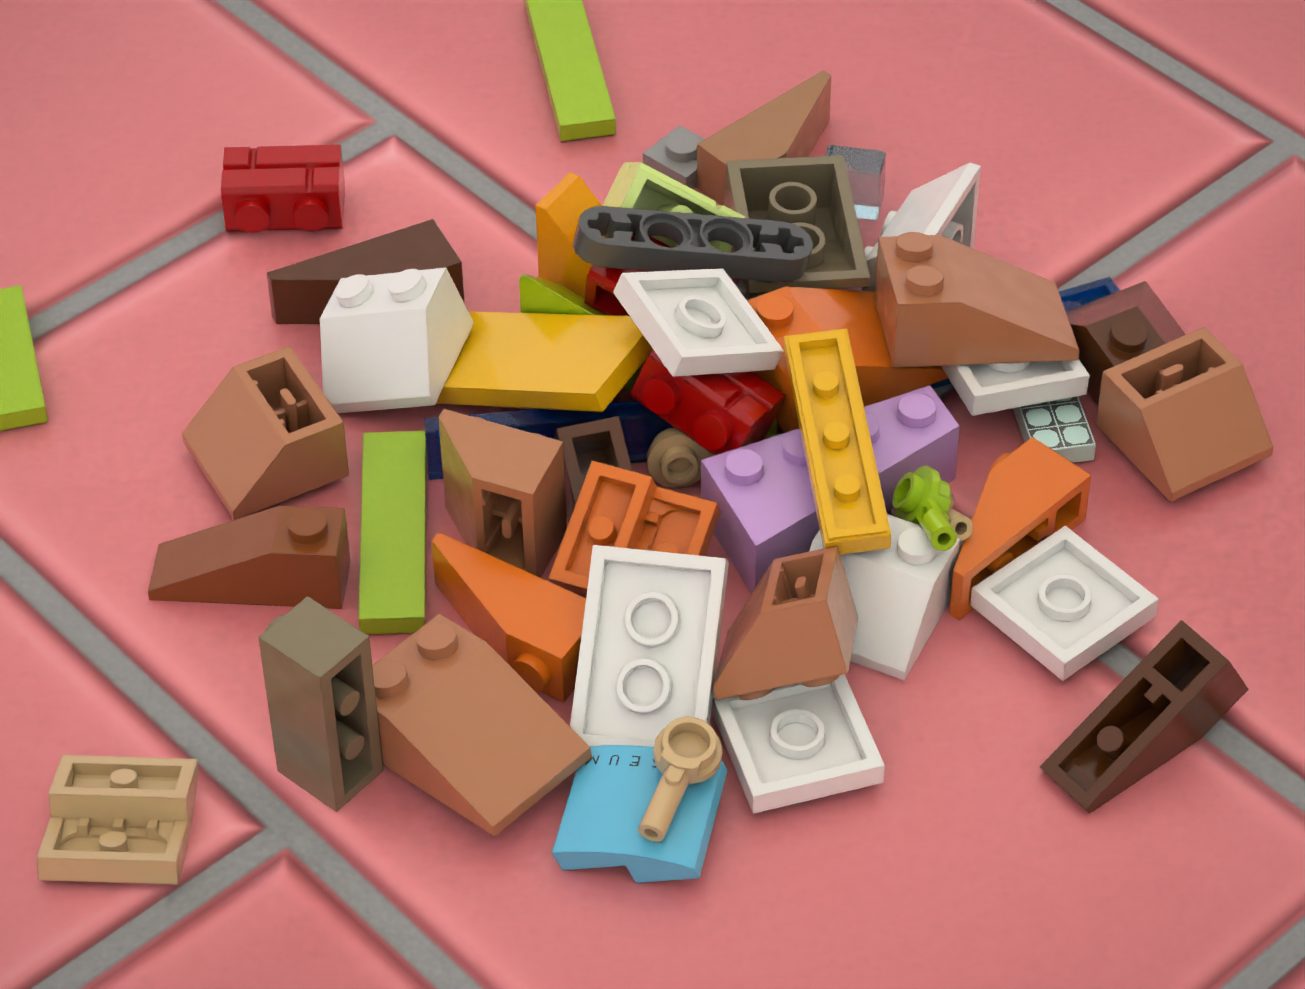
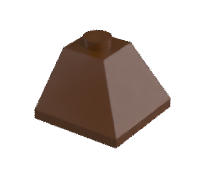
[1066,281,1186,405]

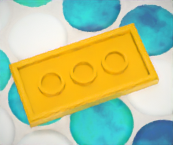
[436,311,653,412]

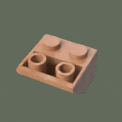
[1096,327,1273,502]
[182,346,349,520]
[438,409,567,578]
[713,546,858,700]

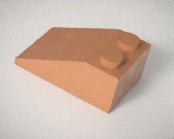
[874,232,1079,368]
[372,614,592,837]

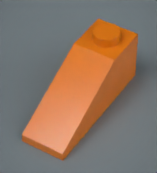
[949,437,1091,621]
[431,532,586,703]

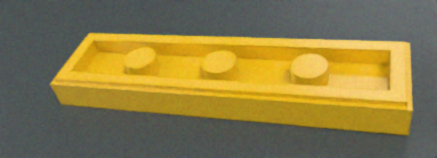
[784,328,891,555]

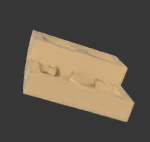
[36,755,198,885]

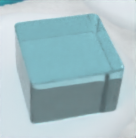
[825,145,886,220]

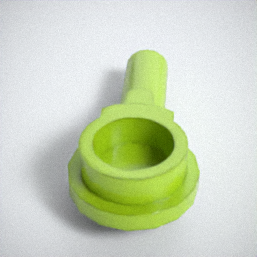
[892,465,957,551]

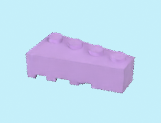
[701,386,960,593]

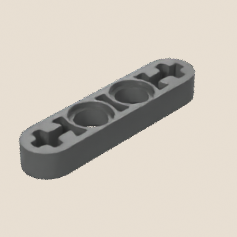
[573,206,813,282]

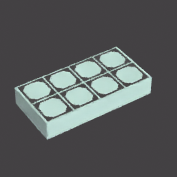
[1013,396,1096,463]

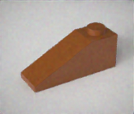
[148,505,351,609]

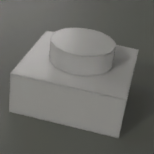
[643,125,705,190]

